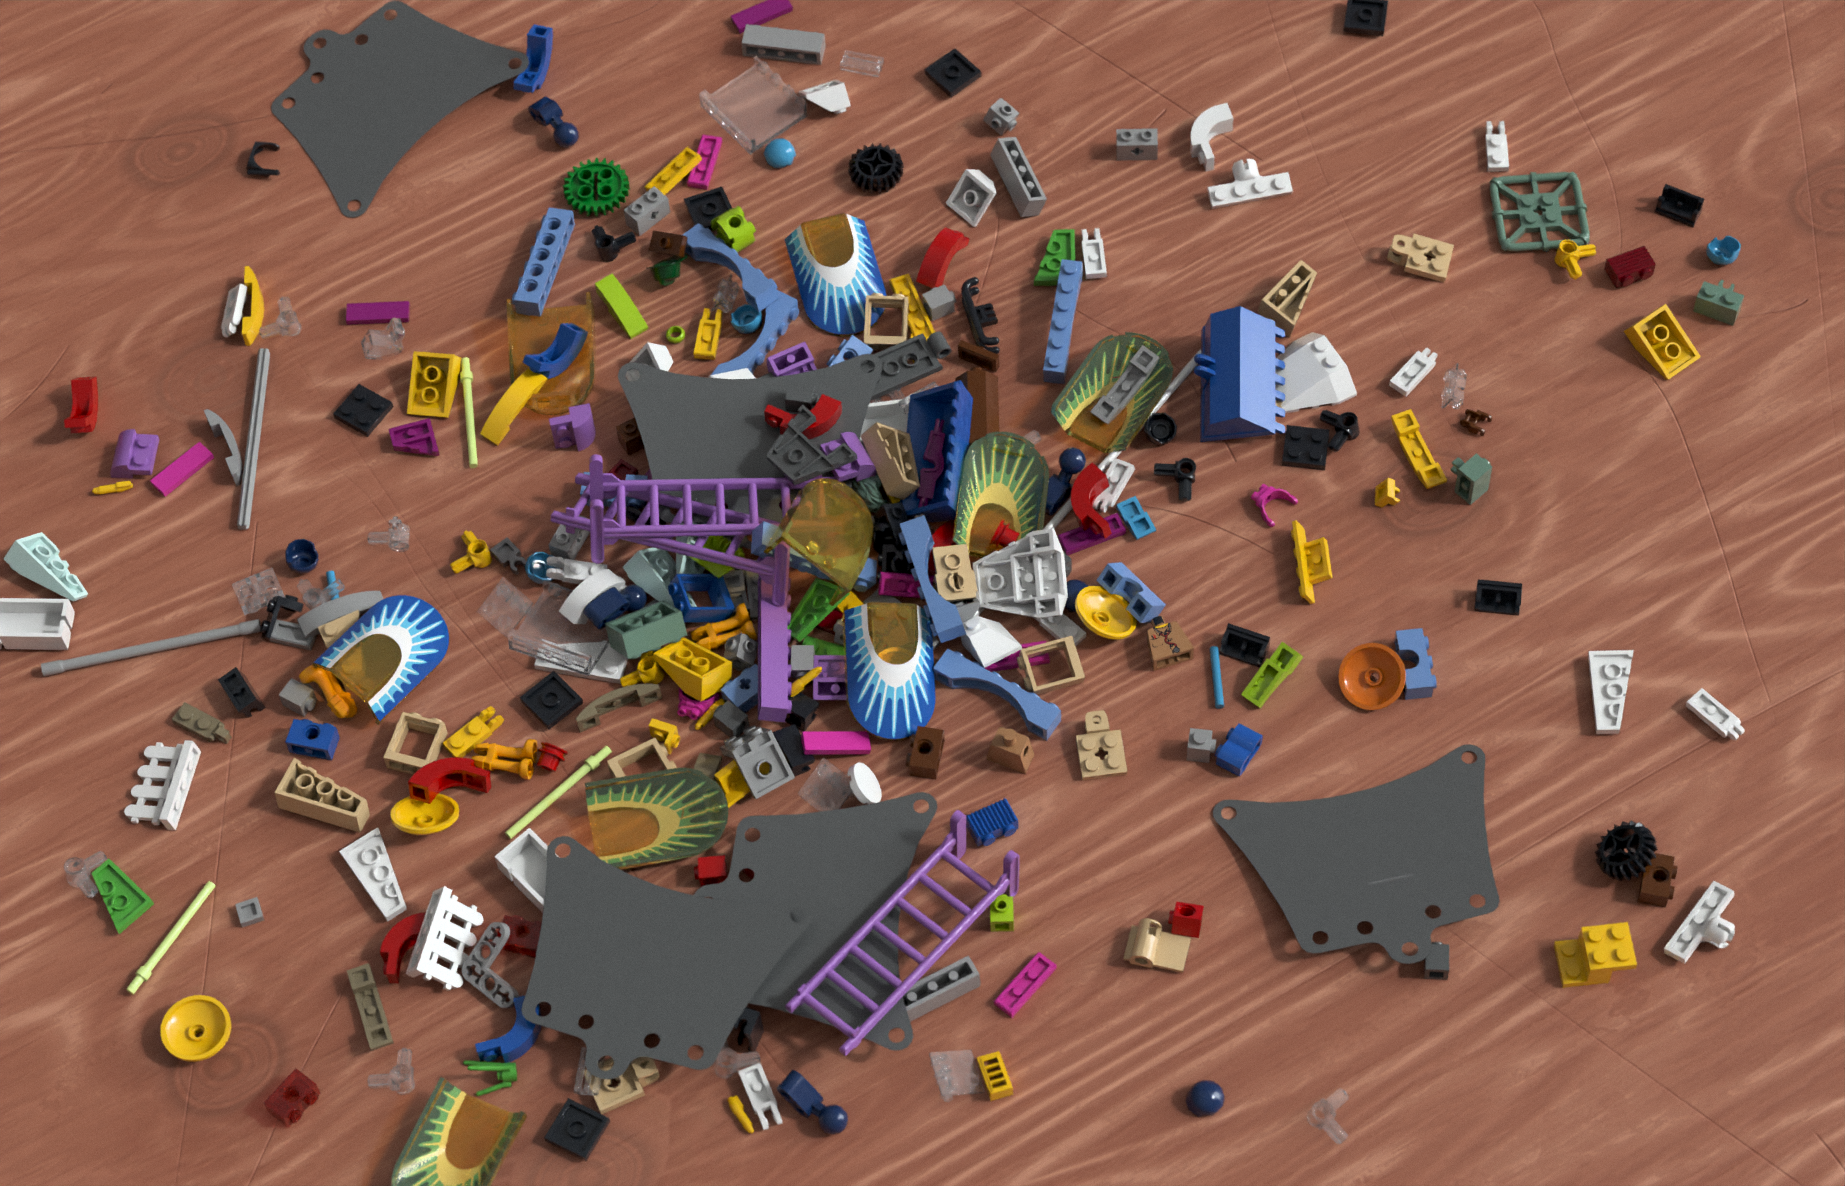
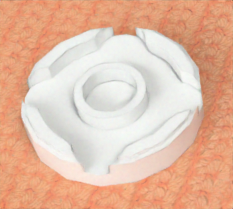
[847,762,882,804]

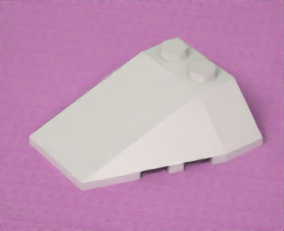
[1275,332,1357,413]
[973,528,1068,619]

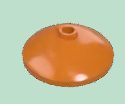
[1338,643,1406,710]

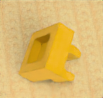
[1375,478,1400,508]

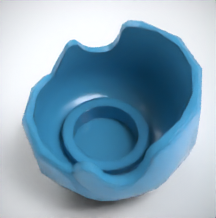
[764,138,796,168]
[1706,236,1741,265]
[730,304,762,334]
[525,552,560,584]

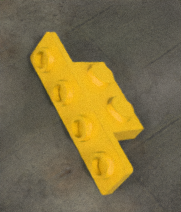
[1291,520,1333,604]
[714,760,770,808]

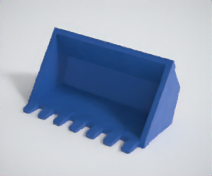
[1194,306,1285,442]
[900,380,973,523]

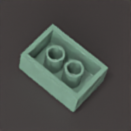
[605,600,687,659]

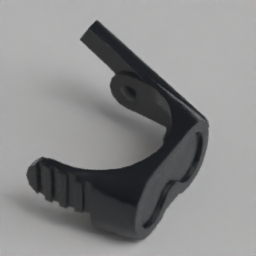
[246,141,280,177]

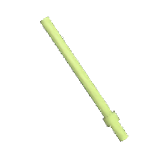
[460,357,478,468]
[505,746,612,839]
[126,881,216,995]

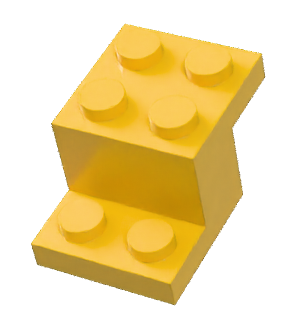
[1554,922,1637,988]

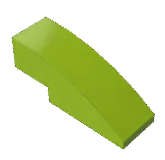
[595,274,648,339]

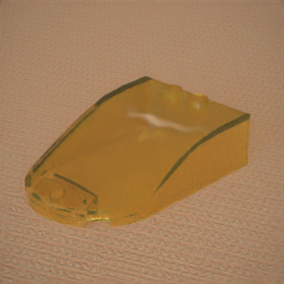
[506,292,596,415]
[763,478,873,606]

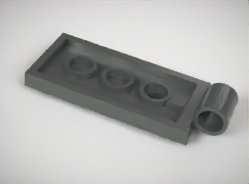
[860,332,952,401]

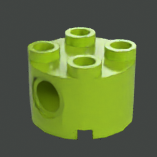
[711,206,756,253]

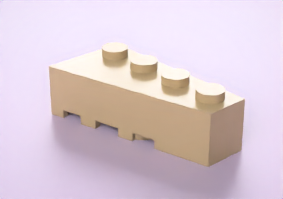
[275,758,370,833]

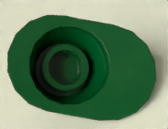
[647,254,687,286]

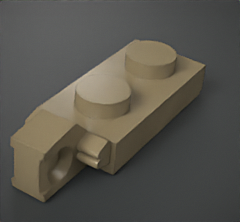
[172,702,232,744]

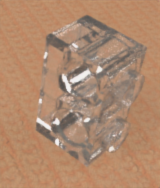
[232,568,285,615]

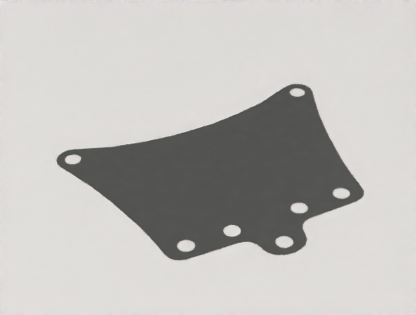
[271,0,529,218]
[618,354,883,549]
[1213,744,1500,964]
[694,792,937,1051]
[522,836,815,1080]

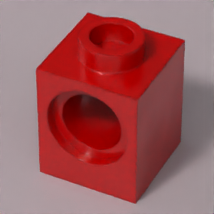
[694,855,728,887]
[1168,901,1204,938]

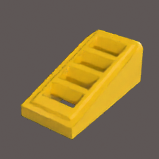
[977,1051,1013,1101]

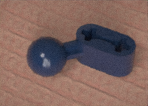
[528,97,579,148]
[1035,447,1086,516]
[583,585,647,629]
[777,1070,848,1135]

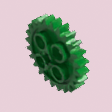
[563,158,630,217]

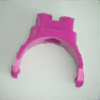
[1251,484,1298,527]
[677,687,720,720]

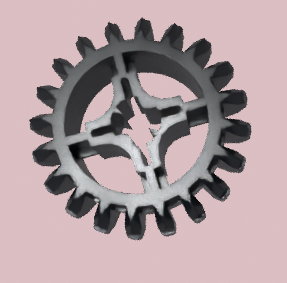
[848,143,903,194]
[1595,820,1658,881]

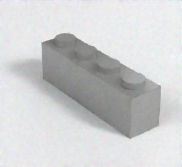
[741,24,826,65]
[990,137,1047,217]
[903,956,980,1022]

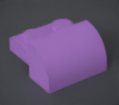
[767,342,817,377]
[549,403,596,451]
[110,429,159,479]
[820,432,877,482]
[813,655,848,700]

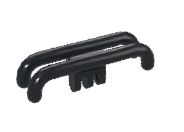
[961,277,1000,354]

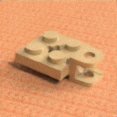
[1387,234,1454,283]
[1076,710,1127,781]
[583,1057,660,1114]

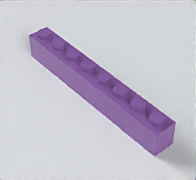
[758,576,792,722]

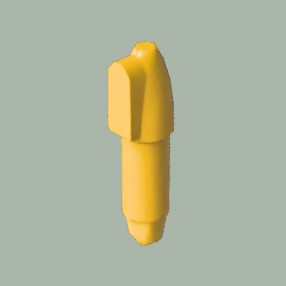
[92,481,133,495]
[790,666,822,697]
[695,699,725,730]
[728,1095,754,1133]

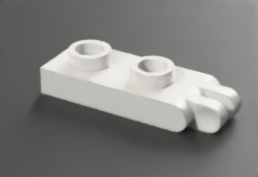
[221,283,247,338]
[1389,348,1438,397]
[1093,458,1135,513]
[1686,688,1745,741]

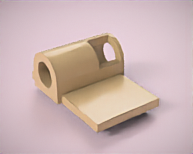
[932,544,978,602]
[1124,918,1191,973]

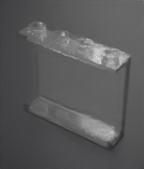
[699,56,807,154]
[508,580,623,676]

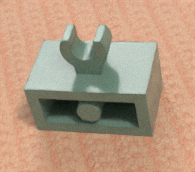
[1693,280,1744,326]
[1451,453,1492,505]

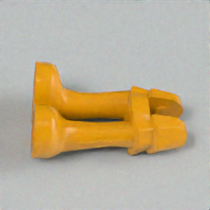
[691,603,757,651]
[299,663,357,718]
[471,739,537,780]

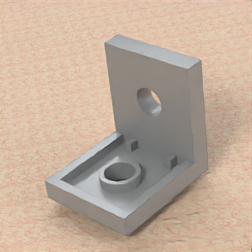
[719,725,795,799]

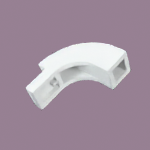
[1190,103,1233,172]
[559,569,627,624]

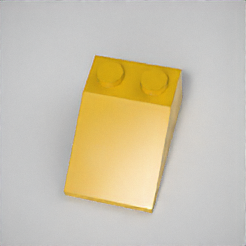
[1624,304,1701,380]
[407,351,461,418]
[653,637,732,701]

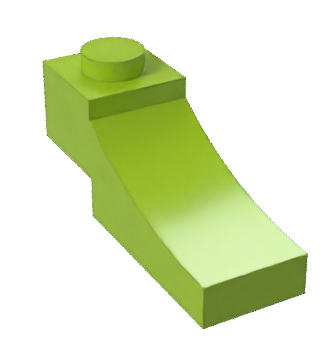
[1241,642,1303,708]

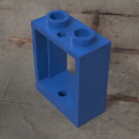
[668,574,735,622]

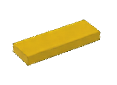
[644,147,702,195]

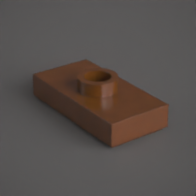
[649,230,688,257]
[958,340,1000,372]

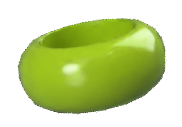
[666,326,685,344]

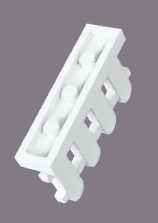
[124,740,201,830]
[406,886,483,991]

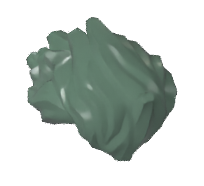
[852,474,890,513]

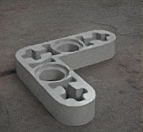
[462,922,519,1008]

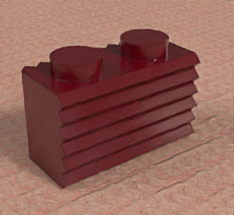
[1604,246,1656,288]

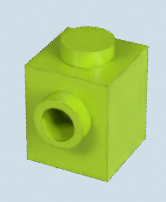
[990,894,1014,932]

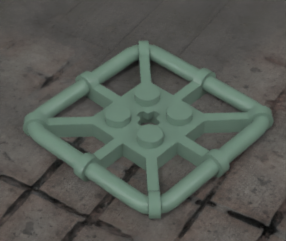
[1490,172,1590,252]

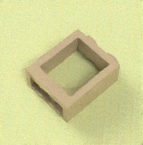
[864,293,909,351]
[1017,636,1085,695]
[383,712,448,775]
[607,738,678,781]

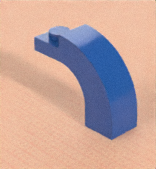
[514,24,553,93]
[523,323,589,379]
[475,995,542,1063]

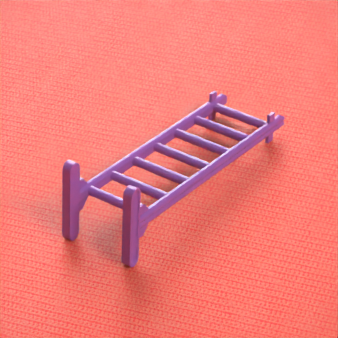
[589,454,841,564]
[551,472,812,607]
[785,810,1020,1056]

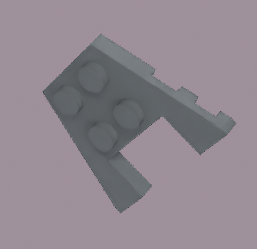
[766,405,858,485]

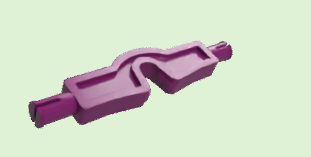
[917,419,945,508]

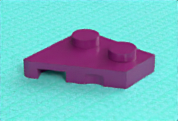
[389,418,440,456]

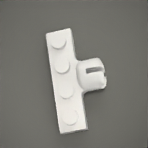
[1207,159,1293,209]
[1664,881,1735,964]

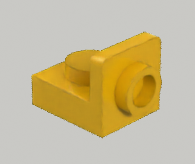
[649,718,680,754]

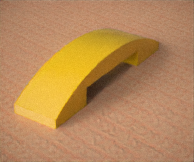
[242,266,264,346]
[480,368,547,446]
[1391,409,1447,489]

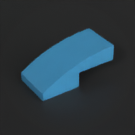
[1116,496,1156,540]

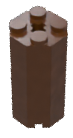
[955,367,1000,450]

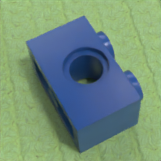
[285,719,340,761]

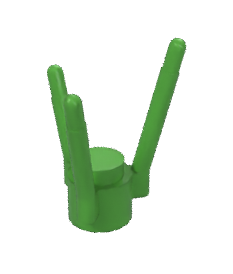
[463,1060,517,1096]

